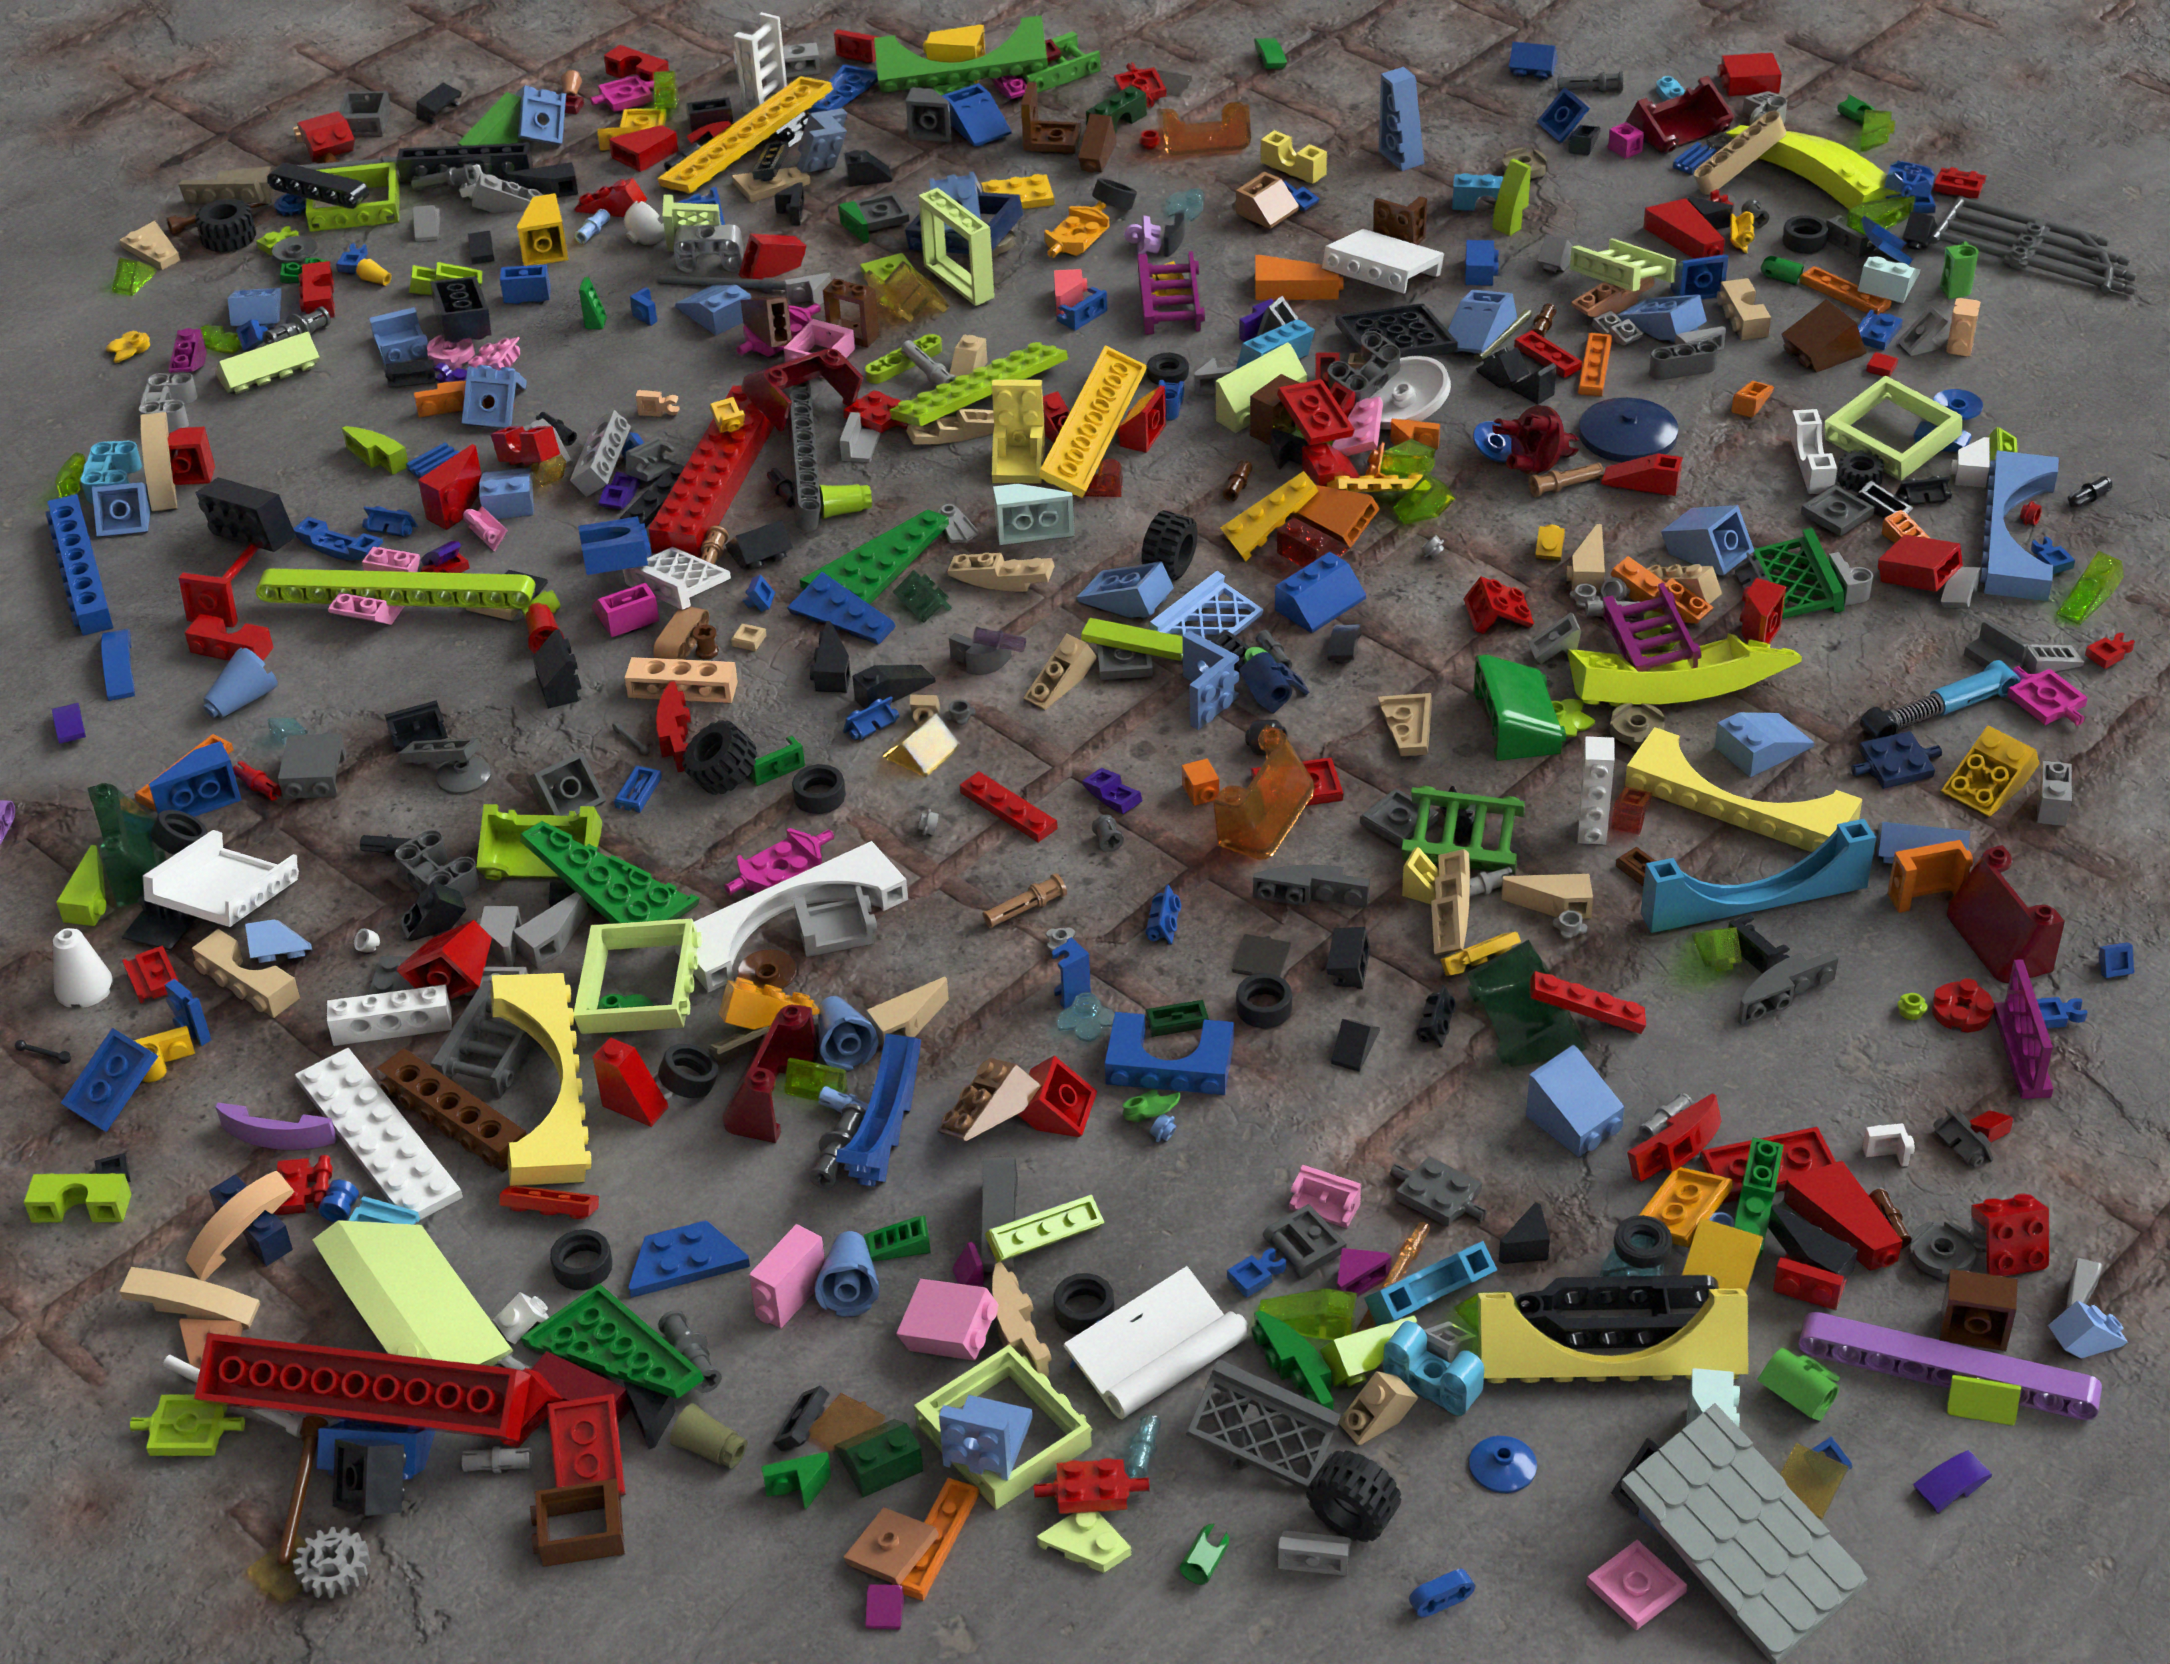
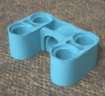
[81,441,142,503]
[1383,1321,1484,1416]

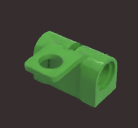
[1939,241,1979,299]
[1757,1348,1841,1421]

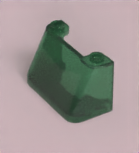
[88,783,166,907]
[1466,939,1587,1067]

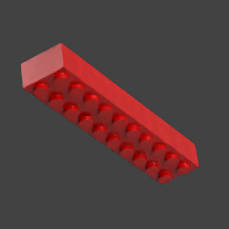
[648,385,774,558]
[194,1333,531,1441]

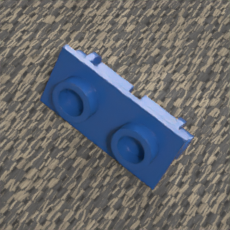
[362,506,418,537]
[843,697,899,740]
[1145,884,1181,945]

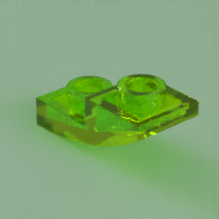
[199,324,242,354]
[55,452,86,498]

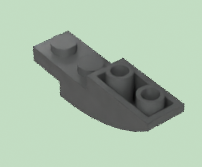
[1253,865,1370,907]
[1738,951,1838,1025]

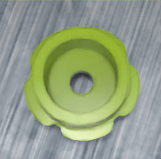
[1897,993,1928,1020]

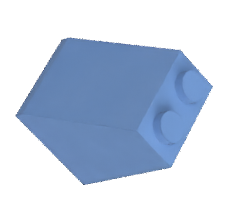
[1661,505,1754,575]
[1526,1045,1624,1158]

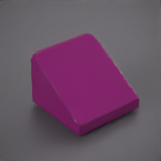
[953,1242,984,1287]
[866,1584,904,1629]

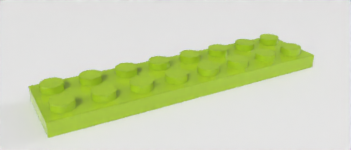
[890,342,1068,427]

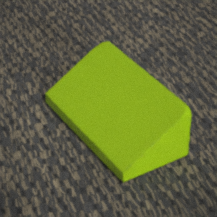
[1987,427,2018,464]
[1947,1375,2021,1426]

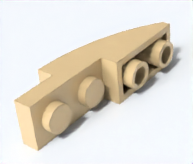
[947,553,1054,592]
[992,1262,1051,1377]

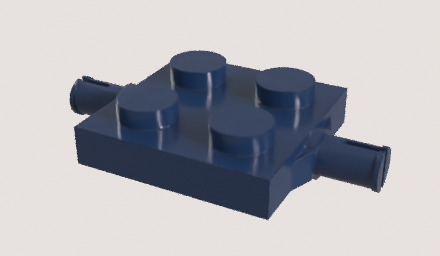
[1851,731,1942,789]

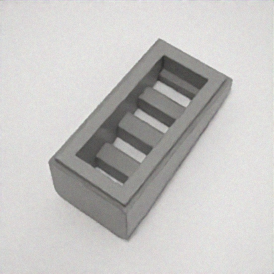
[1742,91,1779,116]
[1675,326,1726,351]
[2025,645,2084,674]
[2066,1258,2102,1310]

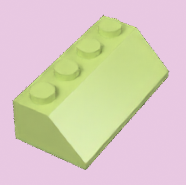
[215,332,319,394]
[1216,343,1307,433]

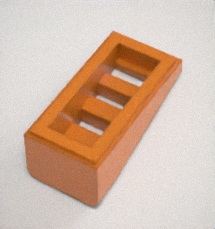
[1731,381,1774,417]
[1881,510,1931,543]

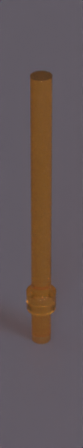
[1355,1222,1430,1333]

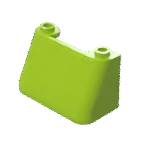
[476,804,602,881]

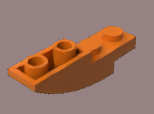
[414,381,515,417]
[1610,556,1714,624]

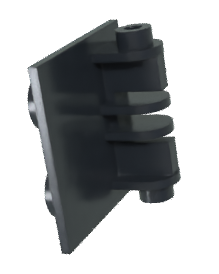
[121,895,198,951]

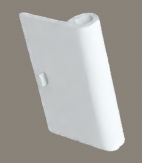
[1063,1266,1249,1419]

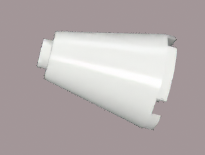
[53,928,113,1008]

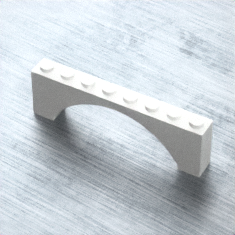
[675,841,908,993]

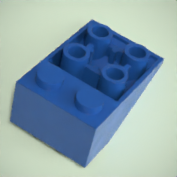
[942,83,1012,146]

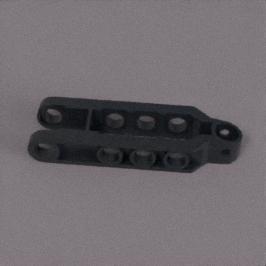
[1514,1275,1719,1349]

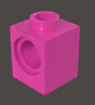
[1608,122,1644,159]

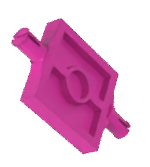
[590,75,661,112]
[2007,666,2088,726]

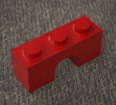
[604,45,670,90]
[299,261,335,318]
[490,426,561,465]
[185,614,274,661]

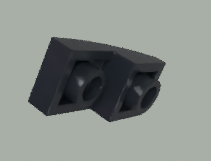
[1327,624,1362,664]

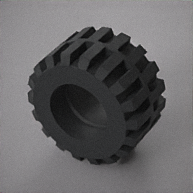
[195,199,256,252]
[1141,510,1198,580]
[682,720,757,795]
[1306,1450,1402,1542]

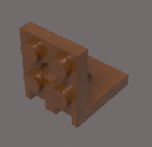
[1021,82,1081,154]

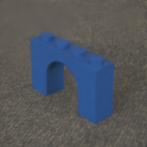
[578,516,652,575]
[1105,1012,1234,1095]

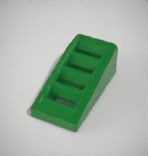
[838,201,869,243]
[579,277,607,329]
[864,1215,931,1262]

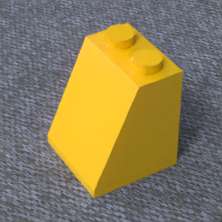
[923,25,986,84]
[517,193,569,266]

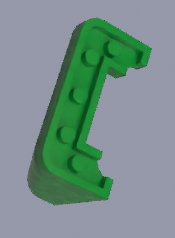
[1473,654,1566,761]

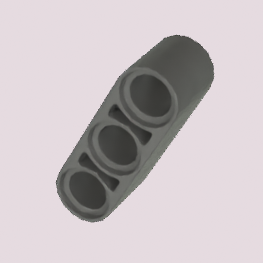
[1649,341,1719,380]

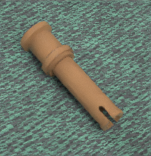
[1528,462,1604,497]
[700,526,729,565]
[982,873,1067,928]

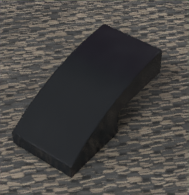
[1164,213,1185,257]

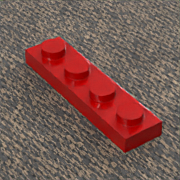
[960,771,1058,843]
[1530,971,1646,1034]

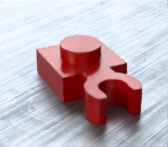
[420,553,470,573]
[2085,632,2135,669]

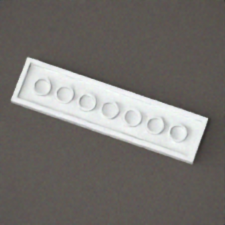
[295,1048,463,1220]

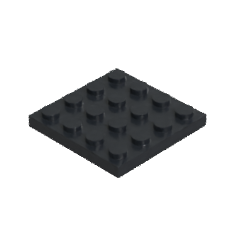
[1335,303,1458,363]

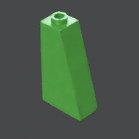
[458,92,521,146]

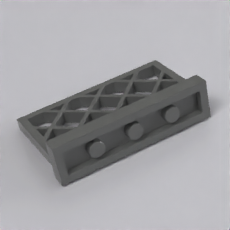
[1186,1359,1341,1491]

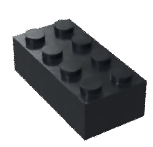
[430,276,492,343]
[195,477,296,552]

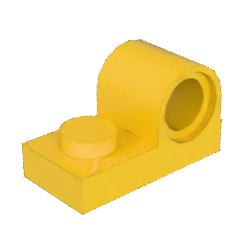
[134,1026,195,1083]

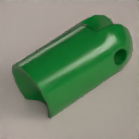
[1837,94,1877,125]
[1761,256,1804,285]
[1179,1524,1229,1585]

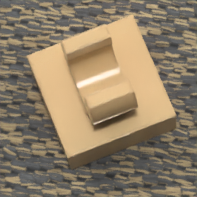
[909,695,940,724]

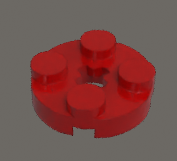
[1932,978,1995,1033]

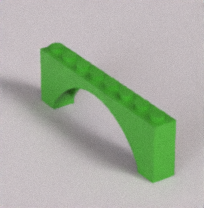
[874,15,1048,92]

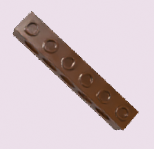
[377,1048,527,1173]

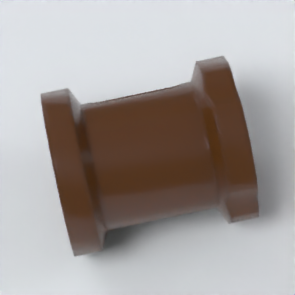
[693,624,719,659]

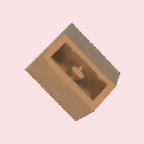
[1236,172,1299,229]

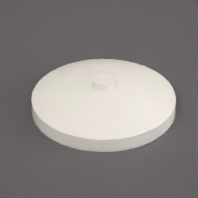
[1370,356,1451,429]

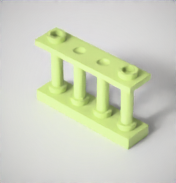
[1570,238,1676,291]

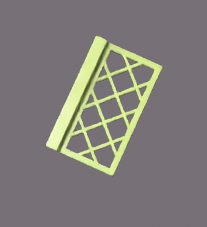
[663,195,721,251]

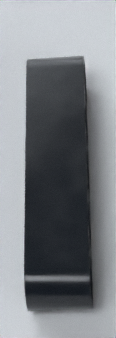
[267,163,369,209]

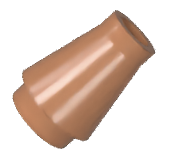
[561,70,582,96]

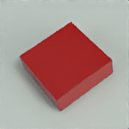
[1866,352,1898,377]

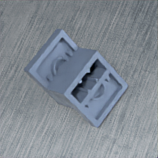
[797,108,848,173]

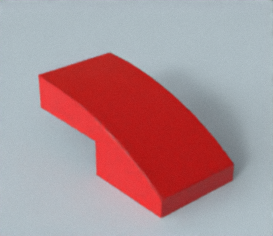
[686,121,732,144]

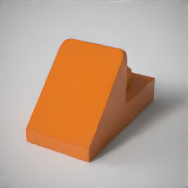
[1390,418,1440,457]

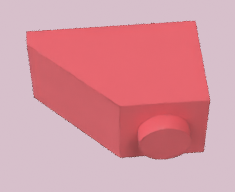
[1054,269,1087,315]

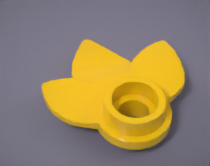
[106,331,150,363]

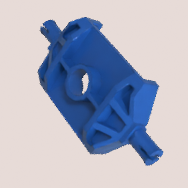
[1884,160,1935,198]

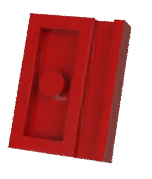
[122,945,179,1004]

